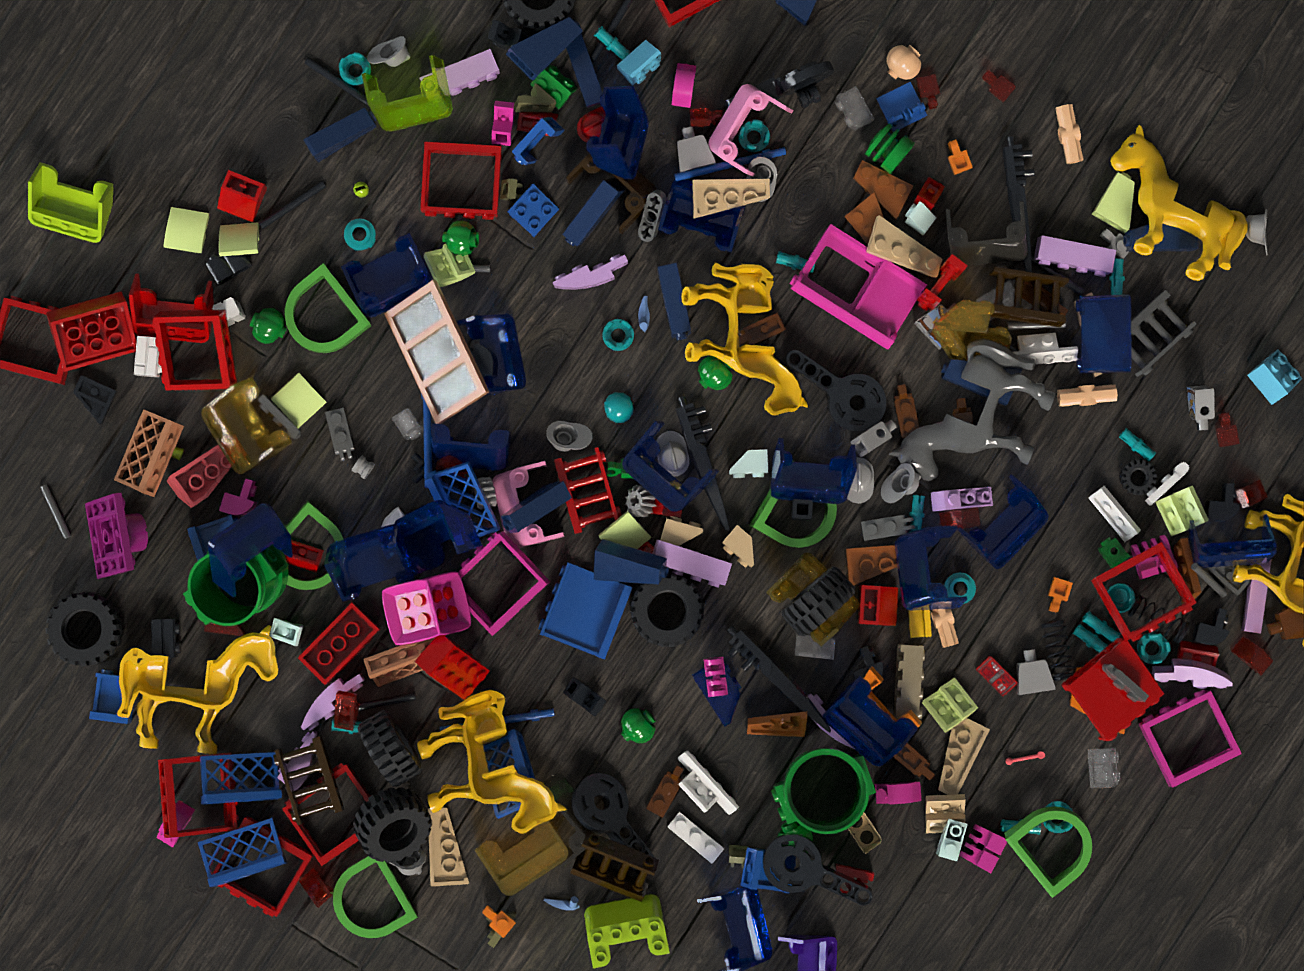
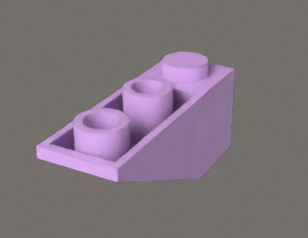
[931,487,993,512]
[277,731,317,791]

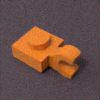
[947,140,973,175]
[1048,577,1073,613]
[482,905,516,938]

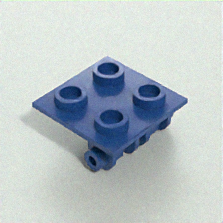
[876,82,927,132]
[507,184,559,237]

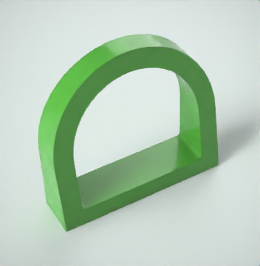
[285,263,371,353]
[749,459,837,548]
[274,501,345,590]
[1004,807,1092,898]
[333,856,418,938]

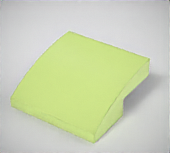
[164,207,209,254]
[219,222,259,256]
[424,244,476,287]
[271,373,327,428]
[1155,485,1209,536]
[598,510,651,549]
[922,678,978,733]

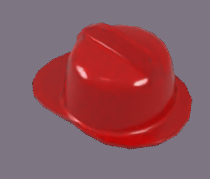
[577,106,621,143]

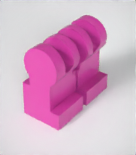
[1131,535,1178,580]
[703,656,728,697]
[959,824,1007,873]

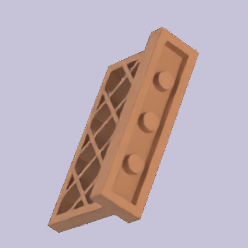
[114,409,184,497]
[364,637,435,687]

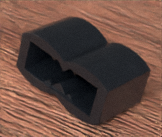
[206,254,252,285]

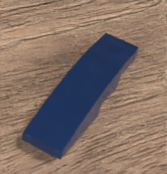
[566,34,605,108]

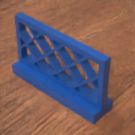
[425,462,500,546]
[484,729,536,819]
[200,752,282,804]
[198,818,287,887]

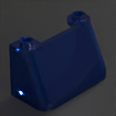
[341,233,433,317]
[1076,294,1132,373]
[431,423,512,471]
[324,524,415,601]

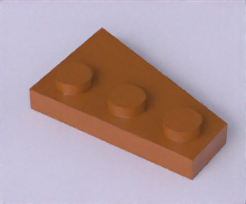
[853,160,913,220]
[845,192,884,245]
[1174,538,1202,604]
[846,545,905,585]
[747,711,807,737]

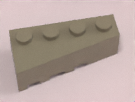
[894,644,925,719]

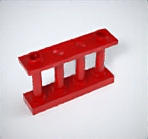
[916,254,968,311]
[554,447,622,534]

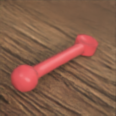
[1005,751,1045,765]

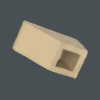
[661,516,703,546]
[722,525,754,568]

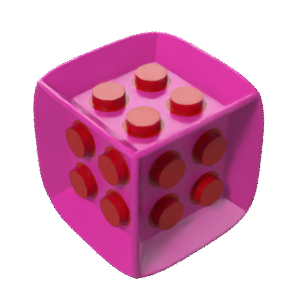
[382,571,471,645]

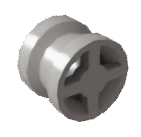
[352,455,375,480]

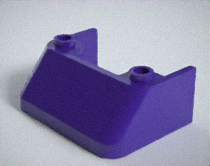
[778,935,837,971]

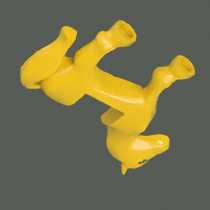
[1110,125,1248,281]
[681,263,808,416]
[1232,494,1304,647]
[117,625,278,754]
[417,690,567,834]

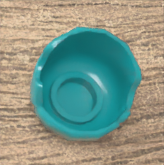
[604,392,634,423]
[1108,583,1135,613]

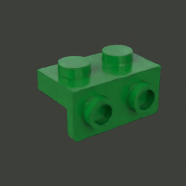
[530,65,578,109]

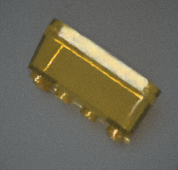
[932,300,1012,361]
[201,377,292,474]
[766,553,859,647]
[475,820,568,896]

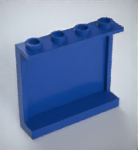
[538,563,632,660]

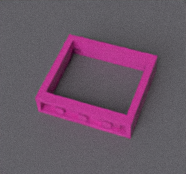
[454,531,550,636]
[1138,689,1242,788]

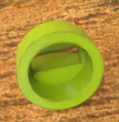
[353,182,369,198]

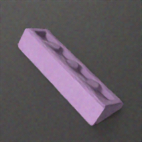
[1241,555,1272,634]

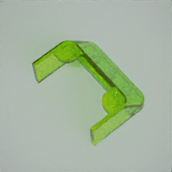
[362,55,452,132]

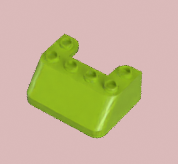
[28,162,113,243]
[584,894,670,968]

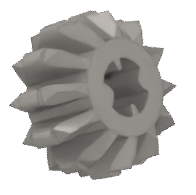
[473,477,497,510]
[624,485,657,517]

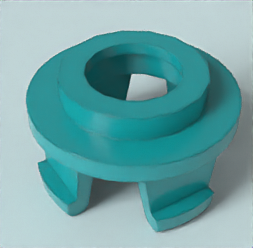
[339,52,371,85]
[738,119,770,152]
[344,219,376,251]
[603,319,634,351]
[943,573,976,604]
[1137,633,1171,664]
[1043,801,1073,833]

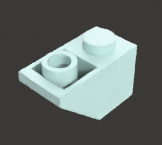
[905,202,936,235]
[729,449,768,478]
[936,818,967,861]

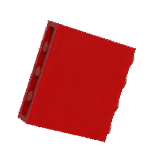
[1061,638,1164,741]

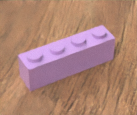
[420,49,500,103]
[1034,236,1116,277]
[652,540,732,588]

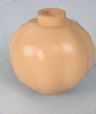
[886,45,921,80]

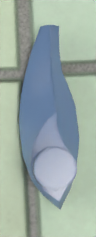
[638,296,650,332]
[544,896,580,910]

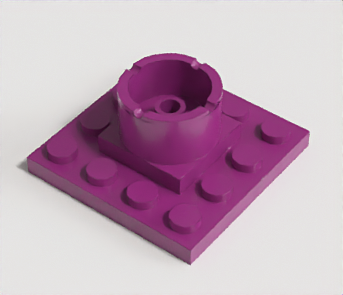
[85,493,148,579]

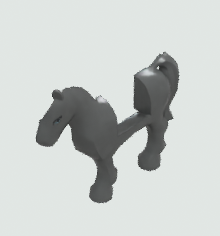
[889,338,1055,481]

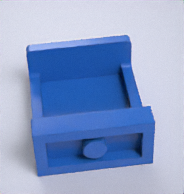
[512,117,565,165]
[187,515,241,562]
[89,669,134,724]
[741,847,796,893]

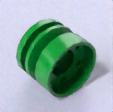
[865,123,915,174]

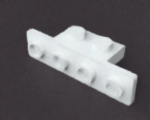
[1013,333,1078,364]
[678,751,739,815]

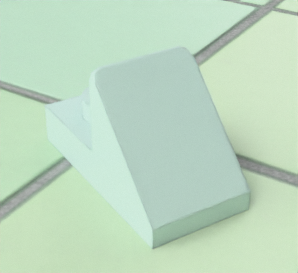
[270,618,303,646]

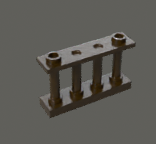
[986,265,1069,327]
[273,735,344,825]
[571,831,659,902]

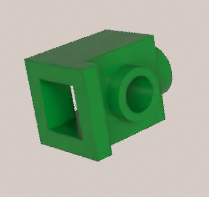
[1098,537,1130,568]

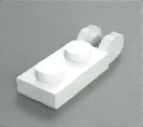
[1145,462,1189,506]

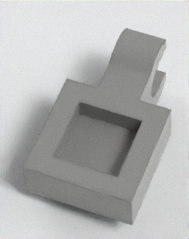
[1100,229,1128,259]

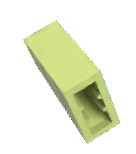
[1092,172,1135,234]

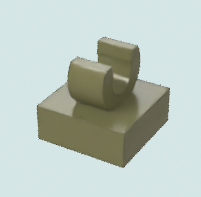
[500,179,523,200]
[729,845,749,868]

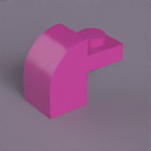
[671,63,696,108]
[492,101,515,146]
[219,479,257,516]
[875,782,921,804]
[157,800,195,847]

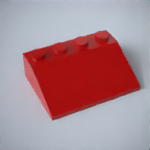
[46,292,137,372]

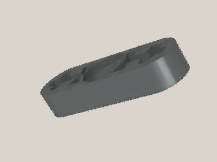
[638,190,667,242]

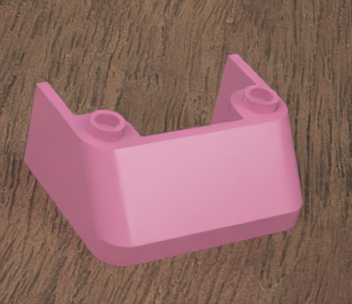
[708,84,794,177]
[492,461,565,548]

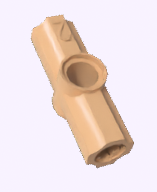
[1055,104,1083,164]
[1057,384,1118,407]
[929,588,959,648]

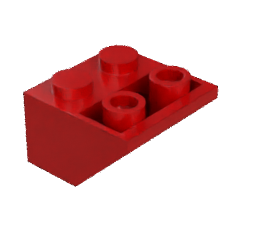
[217,170,267,223]
[857,585,898,626]

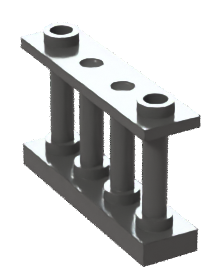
[1107,290,1196,377]

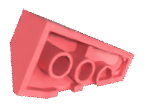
[167,435,244,508]

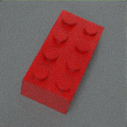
[298,602,381,685]
[414,635,490,700]

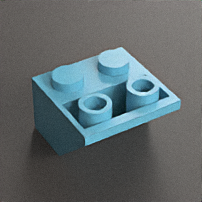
[617,40,661,86]
[1247,349,1302,405]

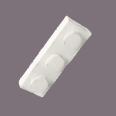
[1089,486,1141,542]
[667,811,724,863]

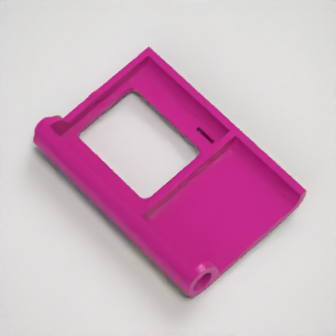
[789,224,927,350]

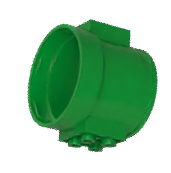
[183,530,289,626]
[771,748,876,834]

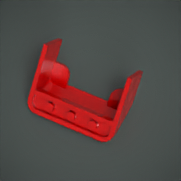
[129,274,214,343]

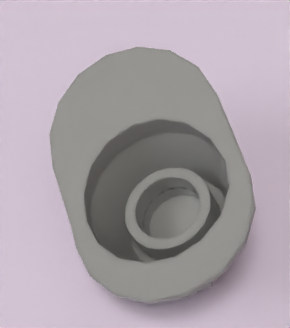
[367,36,411,67]
[746,157,777,202]
[1246,209,1268,255]
[546,421,592,452]
[656,431,689,476]
[843,457,874,504]
[881,463,921,503]
[389,849,426,875]

